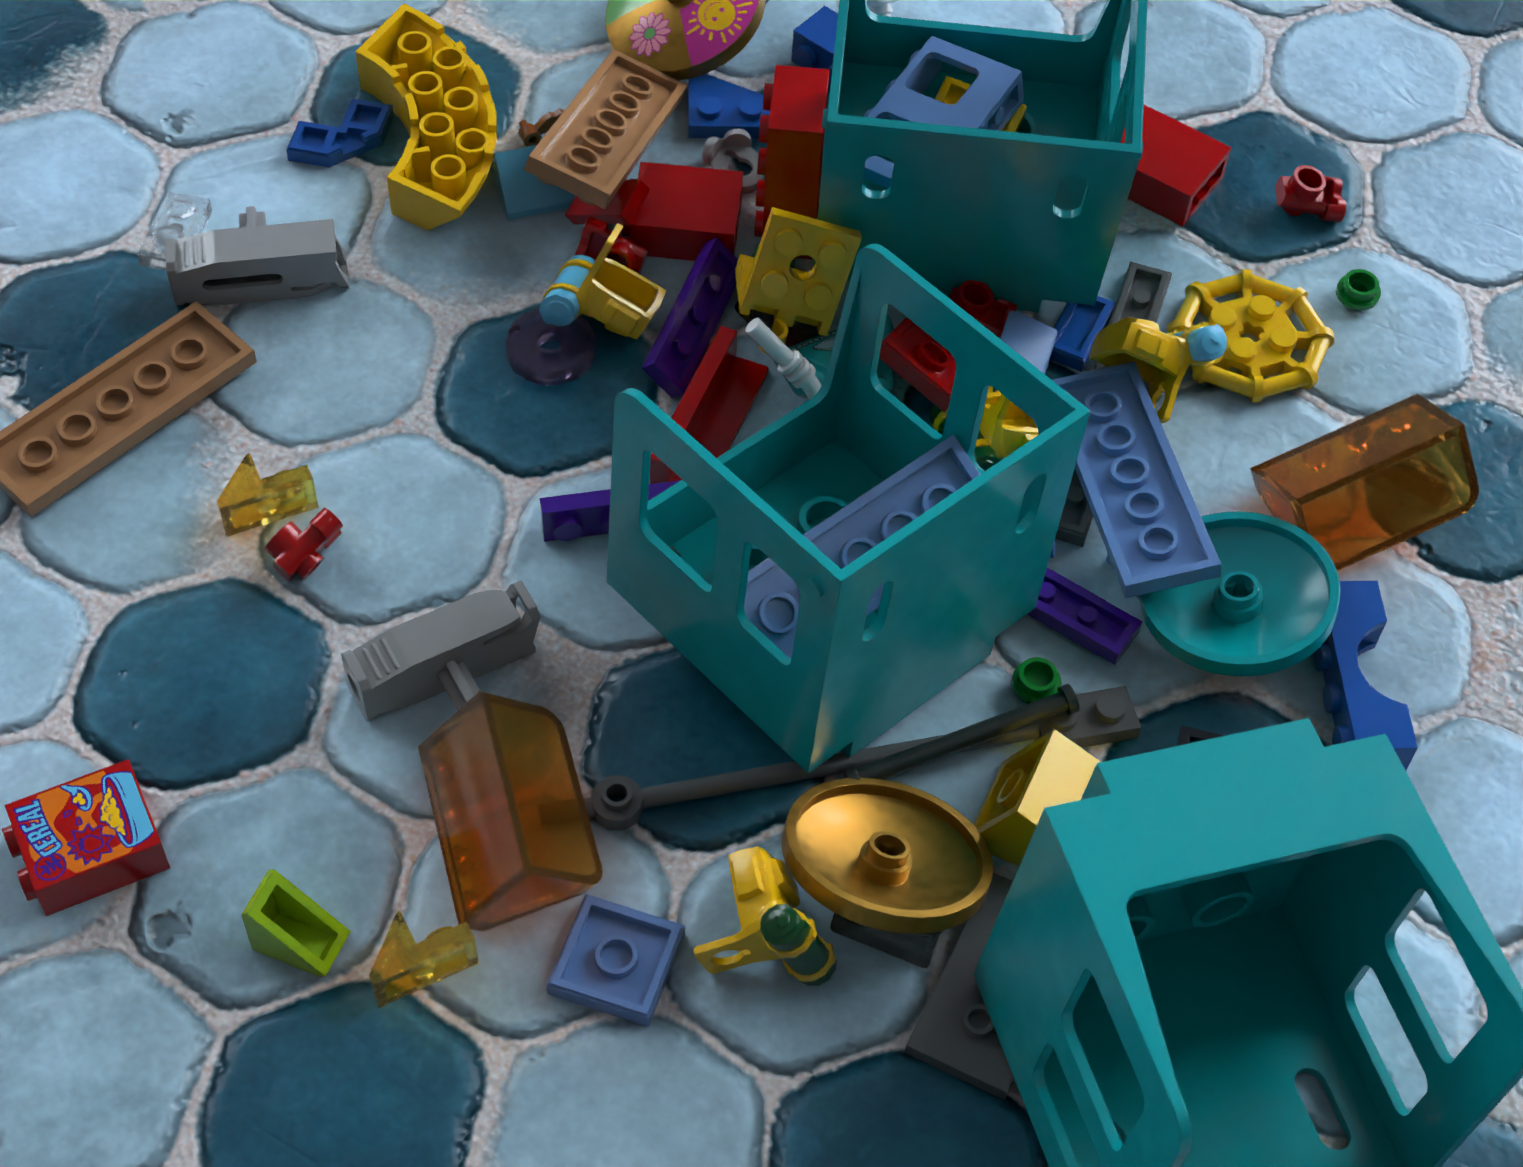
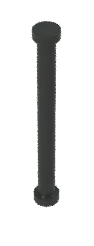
[842,683,1080,780]

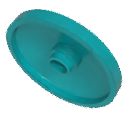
[1140,511,1340,677]

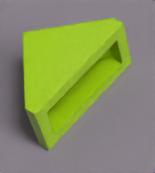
[241,869,351,977]

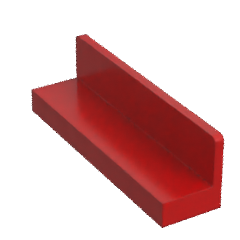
[650,326,769,484]

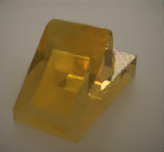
[217,453,319,537]
[369,911,479,1008]

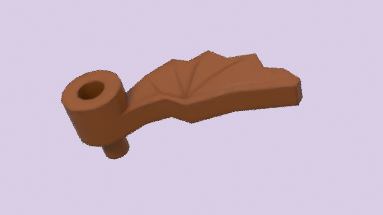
[518,108,564,147]

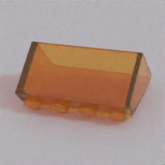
[1250,394,1479,571]
[418,691,602,931]

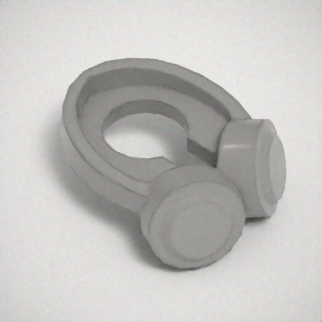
[702,128,764,194]

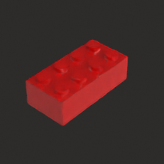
[754,65,830,260]

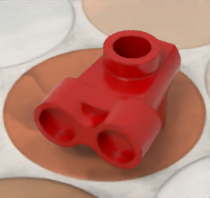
[1275,165,1346,223]
[574,216,648,274]
[948,280,1018,338]
[264,508,343,582]

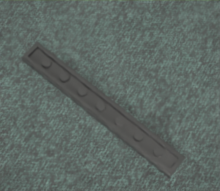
[1055,261,1172,547]

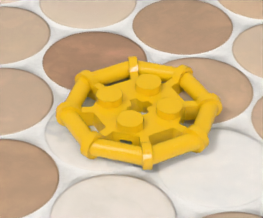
[1167,269,1335,403]

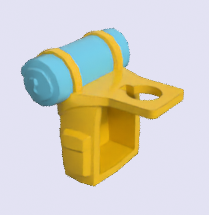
[539,223,667,339]
[1089,317,1227,424]

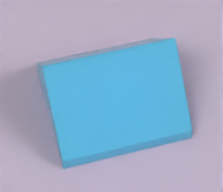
[490,145,576,220]

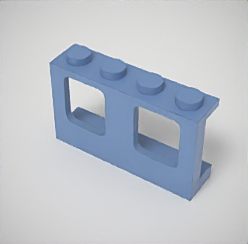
[863,36,1024,188]

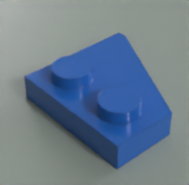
[688,74,770,139]

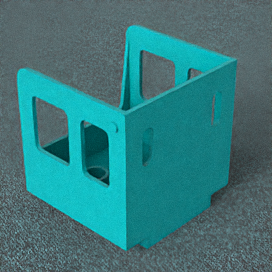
[813,0,1148,312]
[607,244,1091,774]
[973,718,1523,1167]

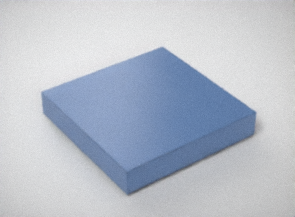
[546,894,685,1027]

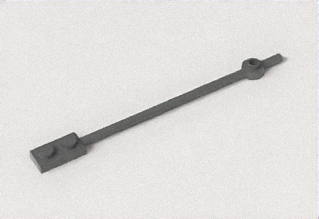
[539,686,1141,831]

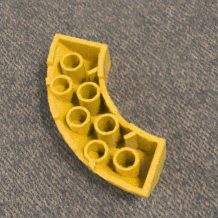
[355,3,497,231]

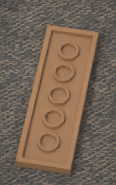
[524,49,688,209]
[0,301,257,517]

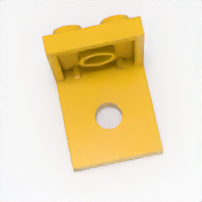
[735,207,862,336]

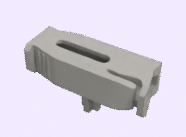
[165,206,349,305]
[341,581,541,721]

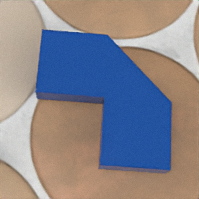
[286,99,394,168]

